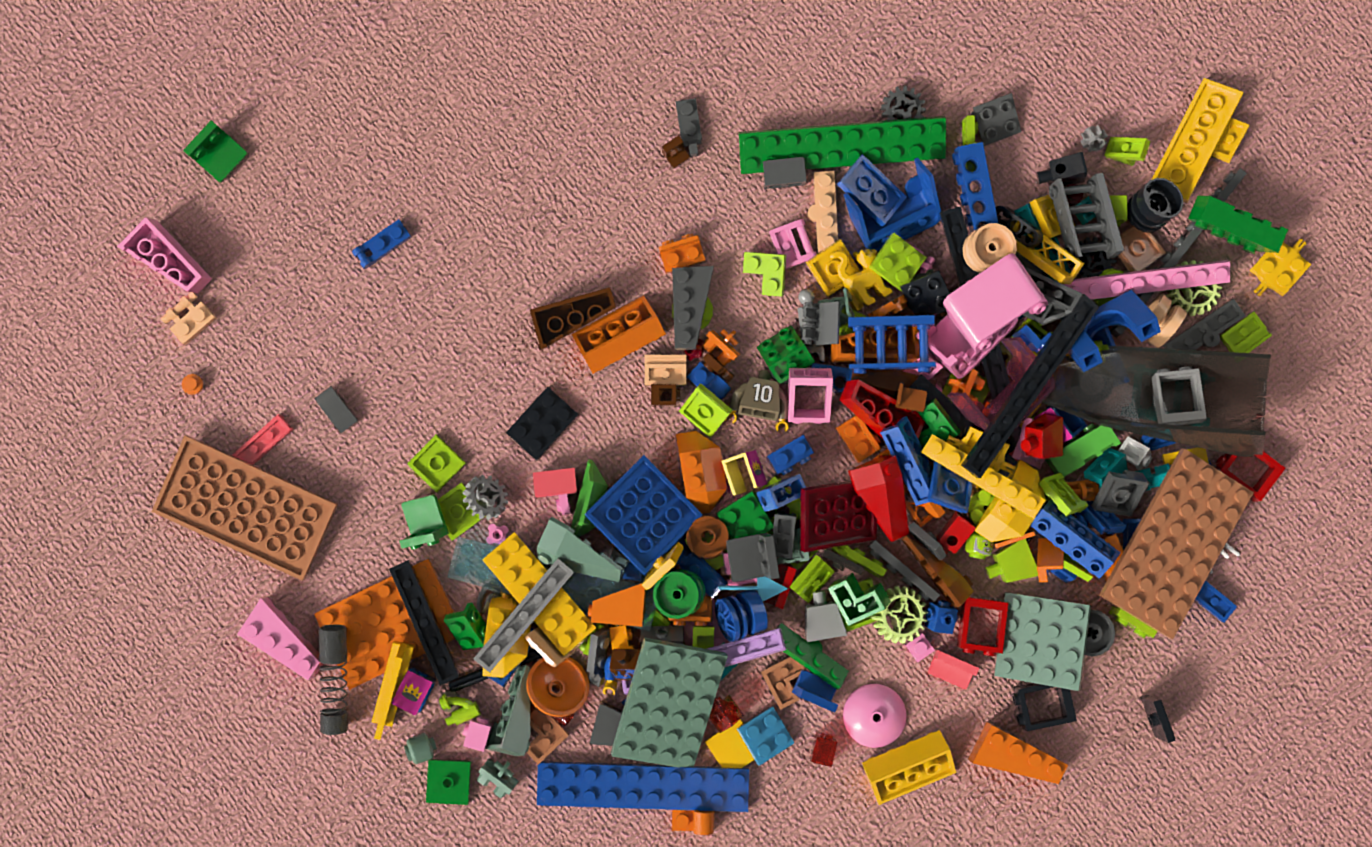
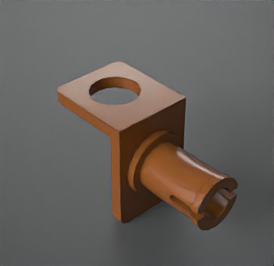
[895,383,927,412]

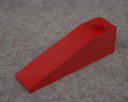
[848,455,909,542]

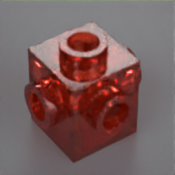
[709,695,744,733]

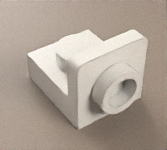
[1118,437,1152,470]

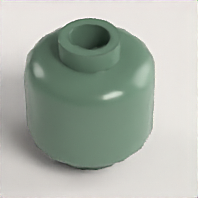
[404,733,437,764]

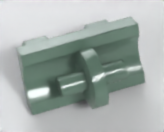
[477,758,519,798]

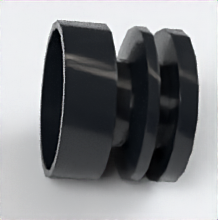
[1127,178,1184,233]

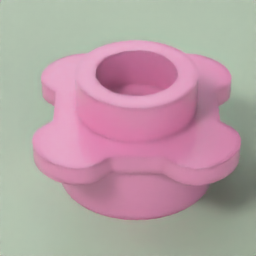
[486,524,509,545]

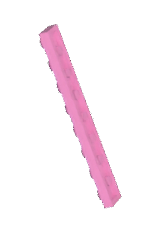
[1063,260,1230,300]

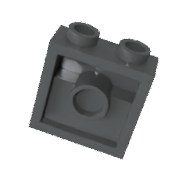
[1091,470,1149,516]

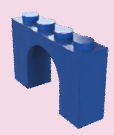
[1068,289,1161,372]

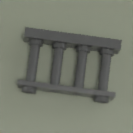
[1049,173,1124,264]

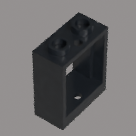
[1012,683,1077,731]

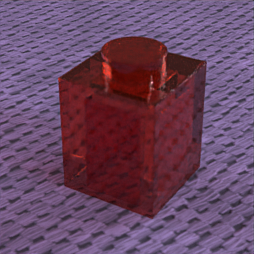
[809,732,838,767]

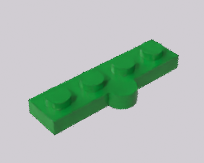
[776,623,849,690]

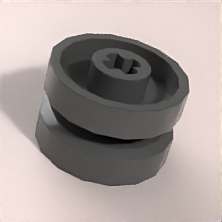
[1085,609,1115,657]

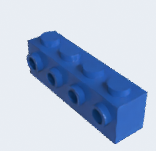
[1030,499,1121,579]

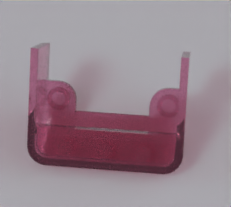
[947,337,1055,431]

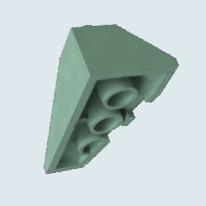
[486,665,530,756]

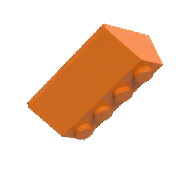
[571,295,666,374]

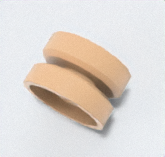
[963,223,1017,273]
[1148,294,1187,348]

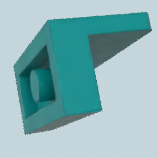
[1084,448,1127,490]

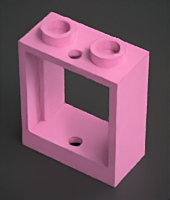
[788,368,833,424]

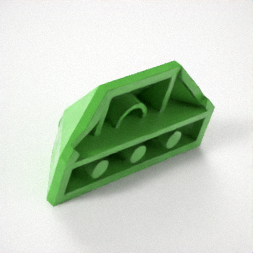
[571,459,608,538]

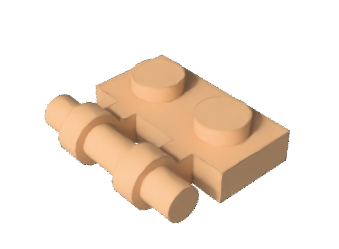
[161,292,217,345]

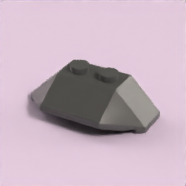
[1023,267,1083,325]

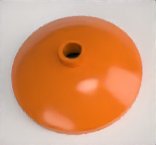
[526,657,590,717]

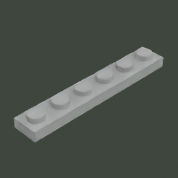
[473,559,574,673]

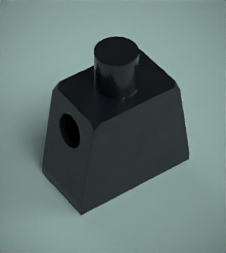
[1037,152,1088,186]

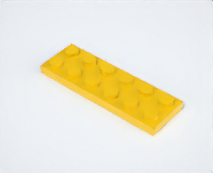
[1151,78,1243,203]
[482,532,597,657]

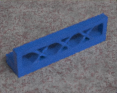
[880,416,933,506]

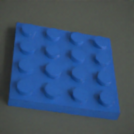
[584,455,703,575]

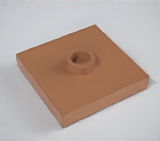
[1118,226,1166,272]

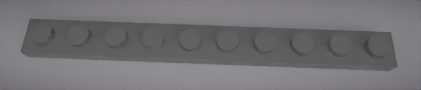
[1110,168,1247,337]

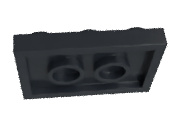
[506,387,579,461]

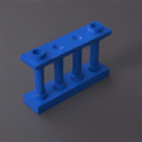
[848,315,936,374]

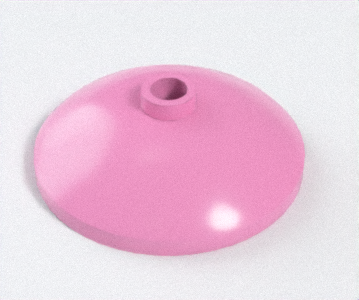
[843,684,906,748]

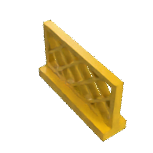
[371,641,414,740]

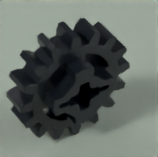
[1070,237,1116,278]

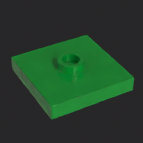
[426,759,471,805]

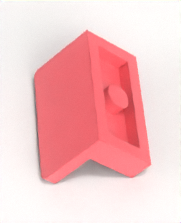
[533,468,577,498]
[928,650,979,689]

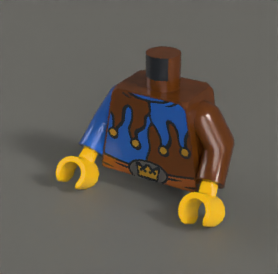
[603,649,640,695]

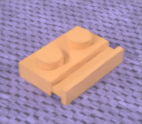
[645,355,686,386]

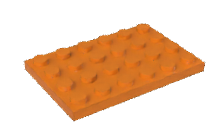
[314,559,455,690]

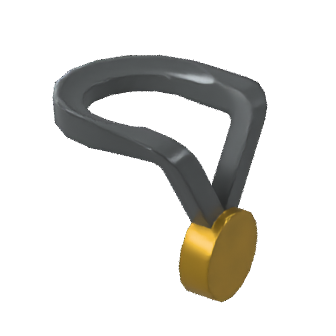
[477,584,512,614]

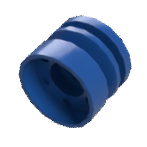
[715,590,768,642]

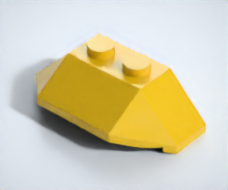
[974,459,1046,542]
[483,596,531,678]

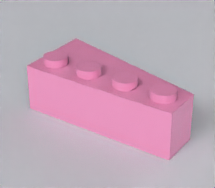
[117,217,212,293]
[238,597,323,680]

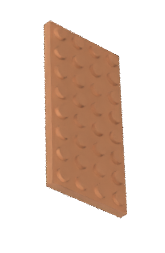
[151,435,338,581]
[1099,449,1254,639]

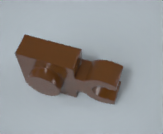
[702,352,735,383]

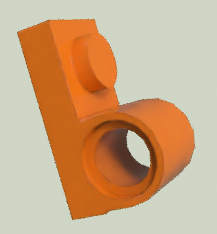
[672,810,715,835]

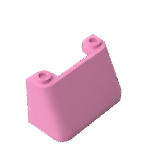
[943,254,1048,353]
[916,276,1018,379]

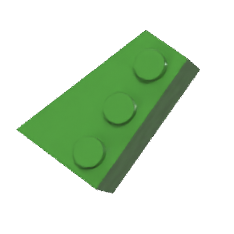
[1045,422,1121,477]

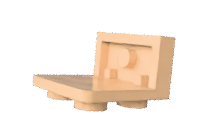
[525,627,587,667]

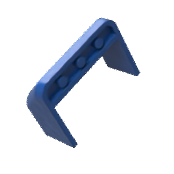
[843,158,941,253]

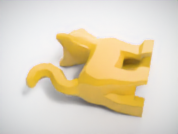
[830,249,892,311]

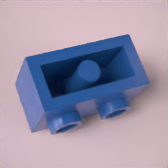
[766,435,814,476]

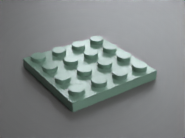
[994,592,1091,691]

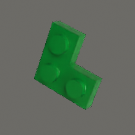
[917,398,961,448]

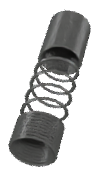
[319,624,348,735]

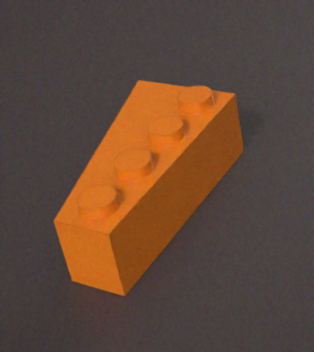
[968,722,1068,784]

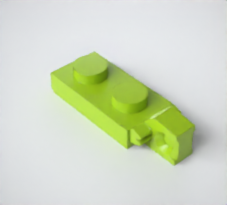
[831,545,887,578]

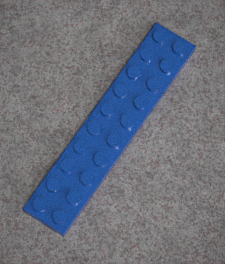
[537,761,749,812]

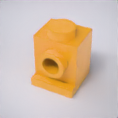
[609,624,635,650]

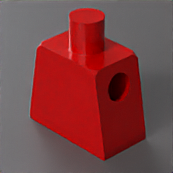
[1020,413,1063,459]
[936,511,976,555]

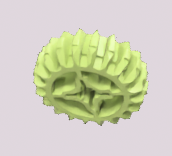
[1165,260,1222,316]
[871,586,928,644]

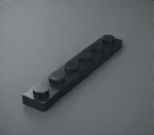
[389,560,461,686]

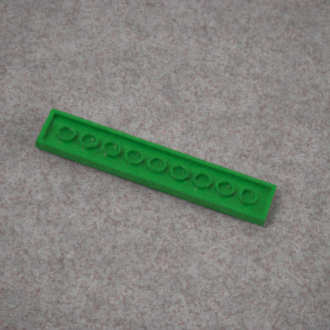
[738,116,946,174]

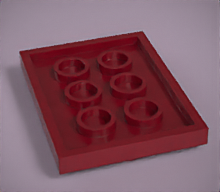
[801,481,877,552]

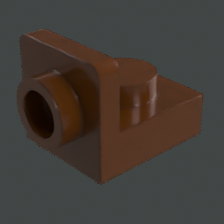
[662,135,690,169]

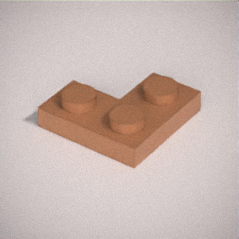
[760,656,808,710]
[526,708,569,765]

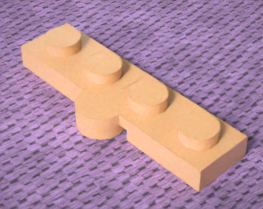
[807,171,838,254]

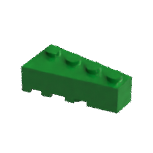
[1188,196,1288,254]

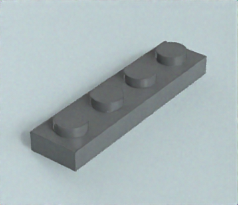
[867,540,940,601]

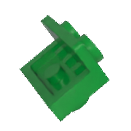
[444,602,486,650]

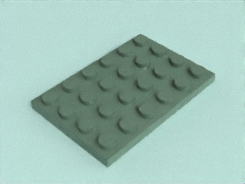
[611,637,728,768]

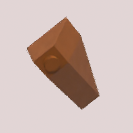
[900,536,974,608]

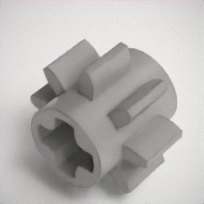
[1080,125,1108,152]

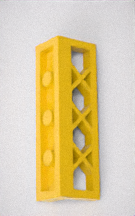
[1013,221,1084,285]

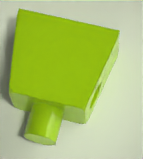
[985,539,1038,583]

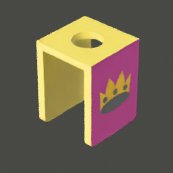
[721,450,767,496]

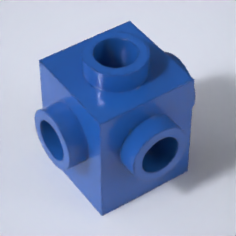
[925,600,958,634]

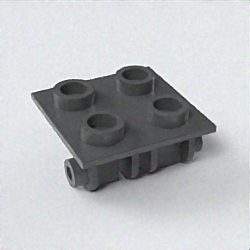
[971,93,1021,146]
[801,301,840,346]

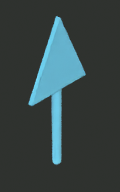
[718,576,788,601]

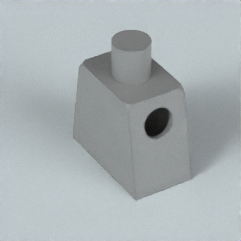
[805,590,847,642]

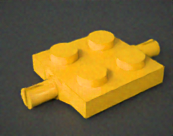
[1250,239,1311,296]
[946,426,1016,474]

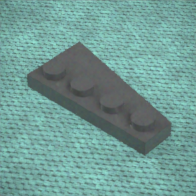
[672,266,714,351]

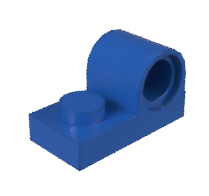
[686,362,731,400]
[810,363,853,393]

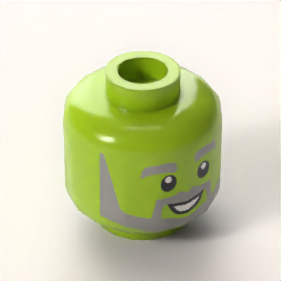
[965,532,994,560]

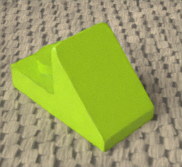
[1104,137,1150,166]

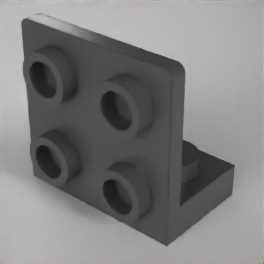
[726,532,779,582]

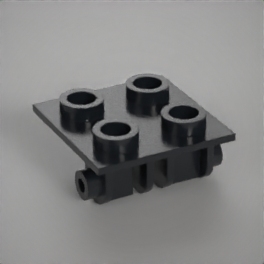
[900,269,950,316]

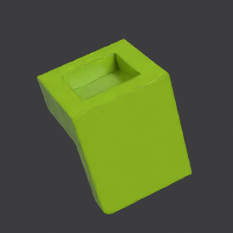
[693,626,714,649]

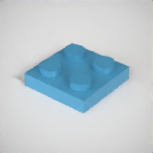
[736,706,794,766]

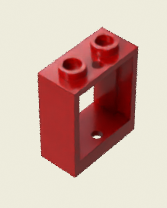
[1215,437,1286,502]
[957,597,1008,657]

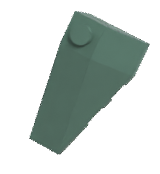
[537,517,623,582]

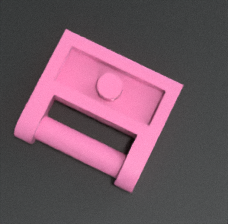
[769,219,817,270]

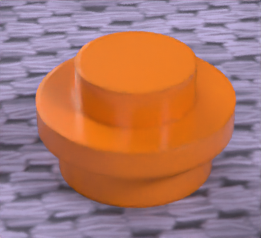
[182,374,203,395]

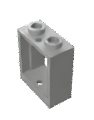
[1152,366,1207,427]

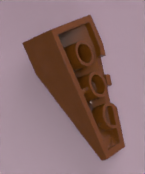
[851,361,937,400]

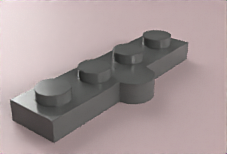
[1163,299,1246,362]

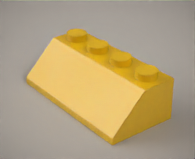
[862,730,956,805]

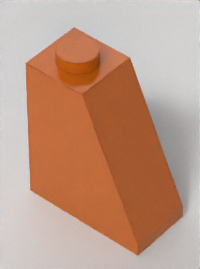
[588,583,647,627]

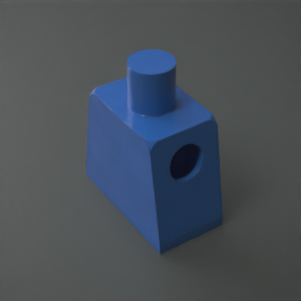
[757,474,806,512]

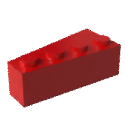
[839,379,925,440]

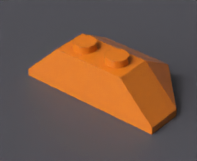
[676,431,727,514]

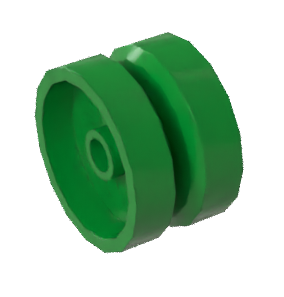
[653,569,706,619]

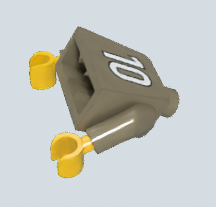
[725,370,789,432]

